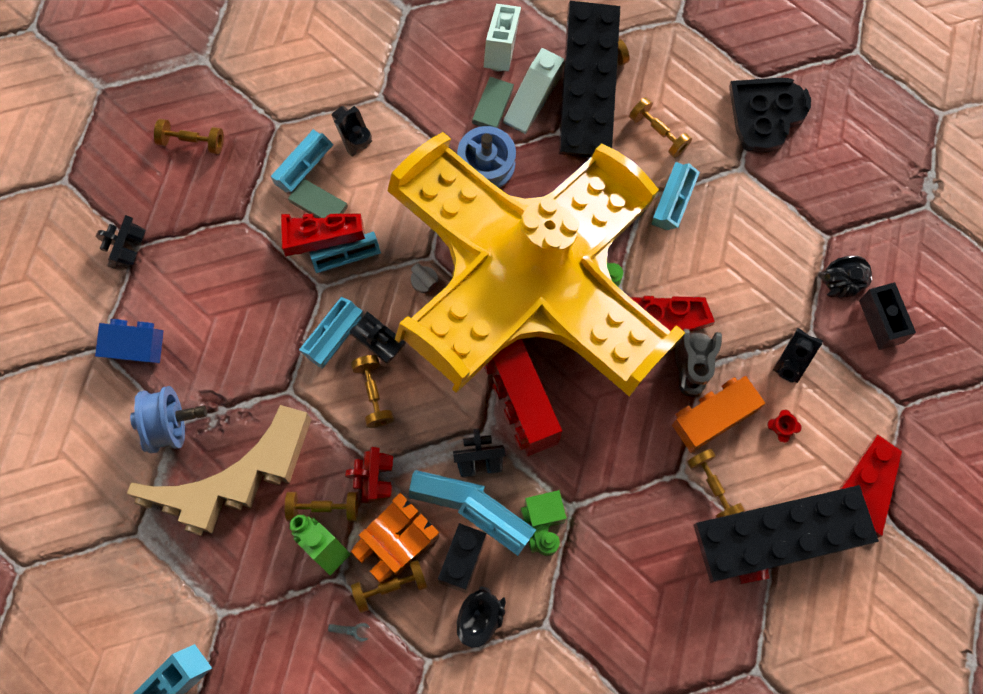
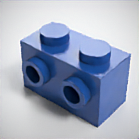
[95,319,164,363]

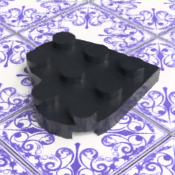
[729,78,811,153]

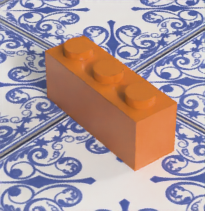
[672,376,766,453]

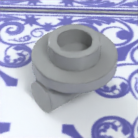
[411,263,438,293]

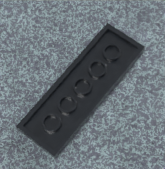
[559,1,621,157]
[693,485,879,583]

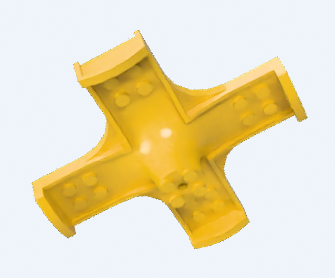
[387,132,685,397]

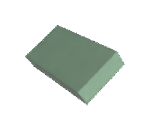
[472,77,514,128]
[288,178,348,218]

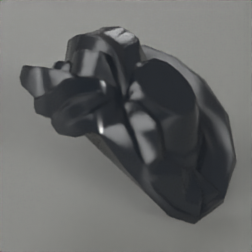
[818,256,872,298]
[457,586,506,648]

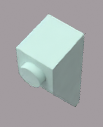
[484,4,521,71]
[503,48,565,134]

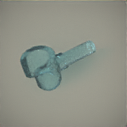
[328,623,370,642]

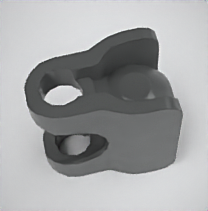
[675,329,722,397]

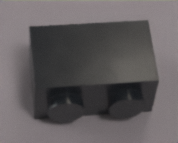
[859,282,916,350]
[438,523,487,593]

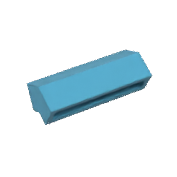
[271,129,334,193]
[651,162,700,230]
[309,231,381,273]
[299,297,364,369]
[409,470,485,510]
[458,487,536,556]

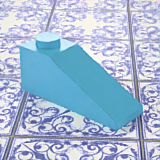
[133,644,212,694]

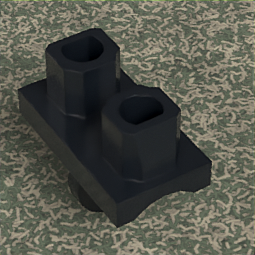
[331,106,372,157]
[96,215,146,269]
[349,311,406,365]
[773,328,823,383]
[453,428,506,477]

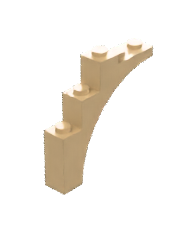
[127,405,311,536]

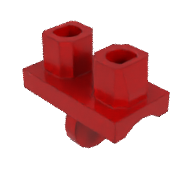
[345,447,393,504]

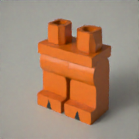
[351,493,440,583]

